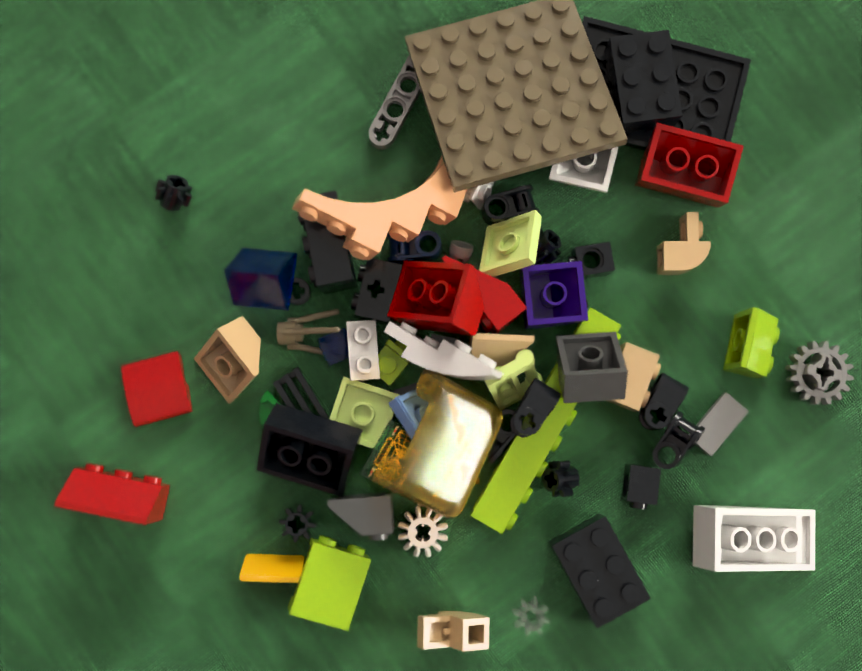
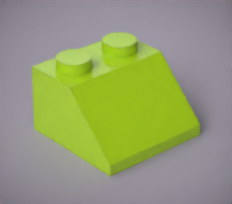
[722,307,780,379]

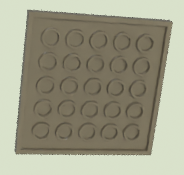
[405,0,628,192]

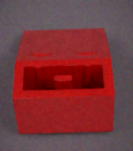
[441,255,527,334]

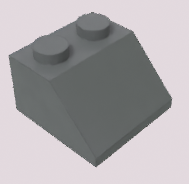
[556,332,628,403]
[327,492,395,541]

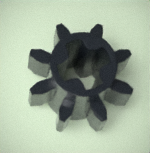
[155,175,192,211]
[536,228,562,264]
[542,460,580,497]
[279,504,318,543]

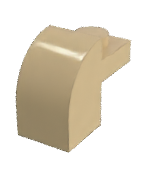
[657,212,711,275]
[417,611,489,652]

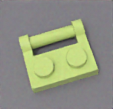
[484,349,544,411]

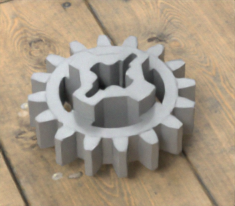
[785,341,854,405]

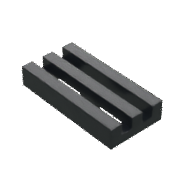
[273,367,329,418]

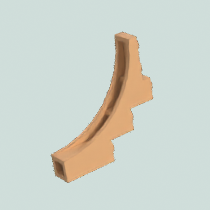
[292,156,467,260]

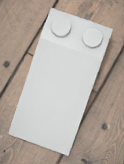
[693,505,815,572]

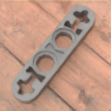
[368,56,421,150]

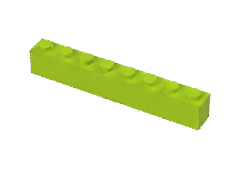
[469,307,622,534]

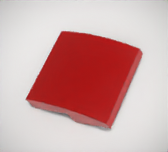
[121,351,193,427]

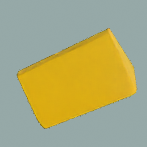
[239,554,305,583]

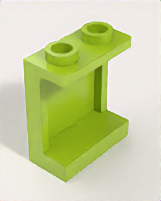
[287,535,371,631]

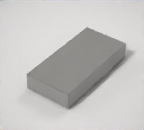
[689,392,749,456]

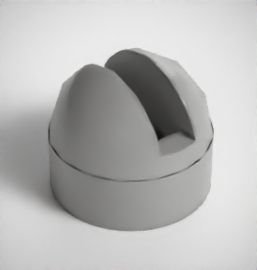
[449,240,474,264]

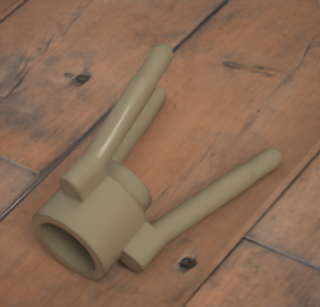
[276,309,340,356]

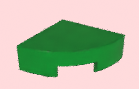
[259,390,282,428]

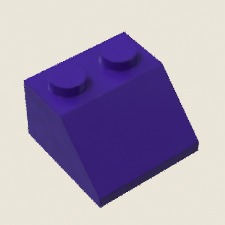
[519,261,588,329]

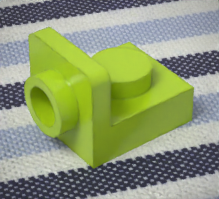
[378,339,410,386]

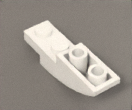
[384,321,504,380]

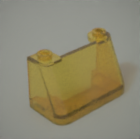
[371,368,503,518]

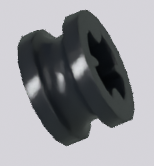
[283,278,311,306]

